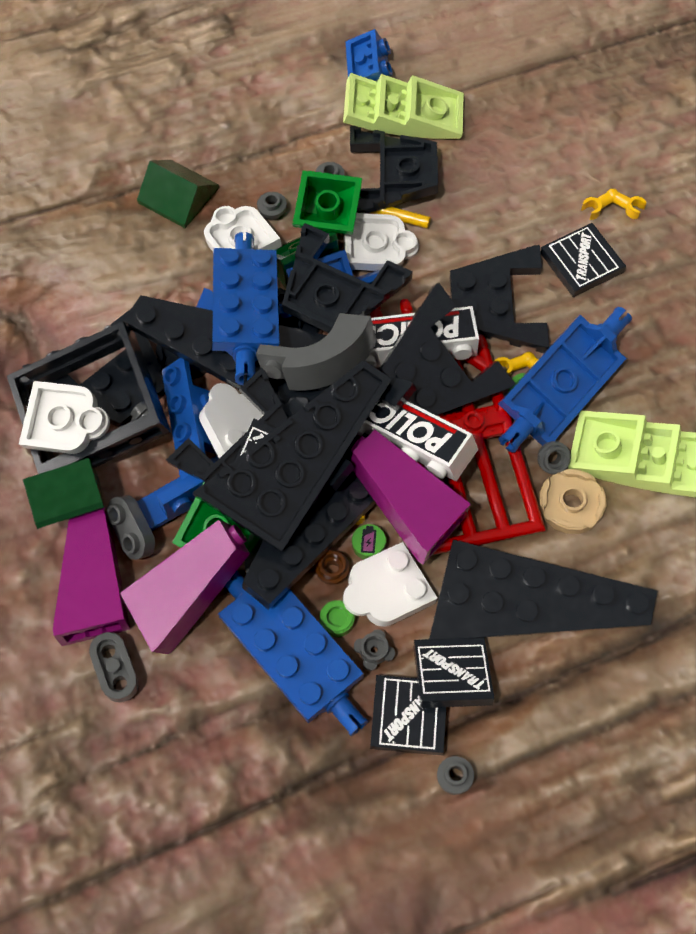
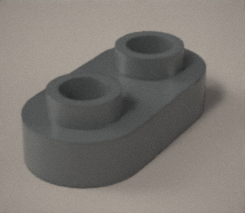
[106,495,155,560]
[89,632,139,703]

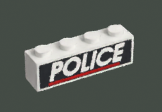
[366,306,479,368]
[357,400,478,481]

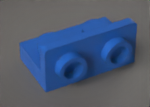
[345,29,393,81]

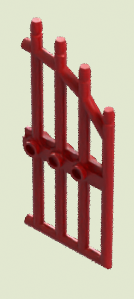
[370,299,546,555]

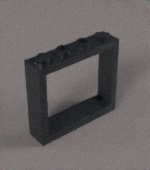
[7,321,171,474]

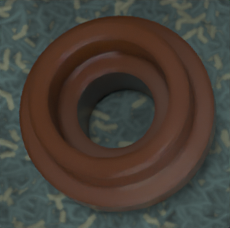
[315,551,349,585]

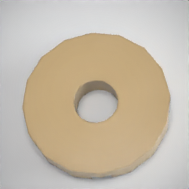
[538,469,607,534]

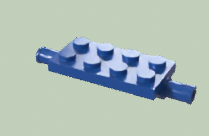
[212,232,279,385]
[498,307,632,453]
[218,570,368,737]

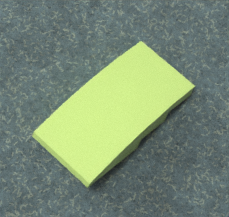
[343,73,464,139]
[568,411,696,497]

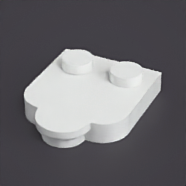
[204,206,282,251]
[344,213,419,271]
[19,381,110,454]
[199,383,263,458]
[343,542,438,627]

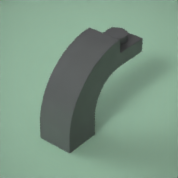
[256,313,377,391]

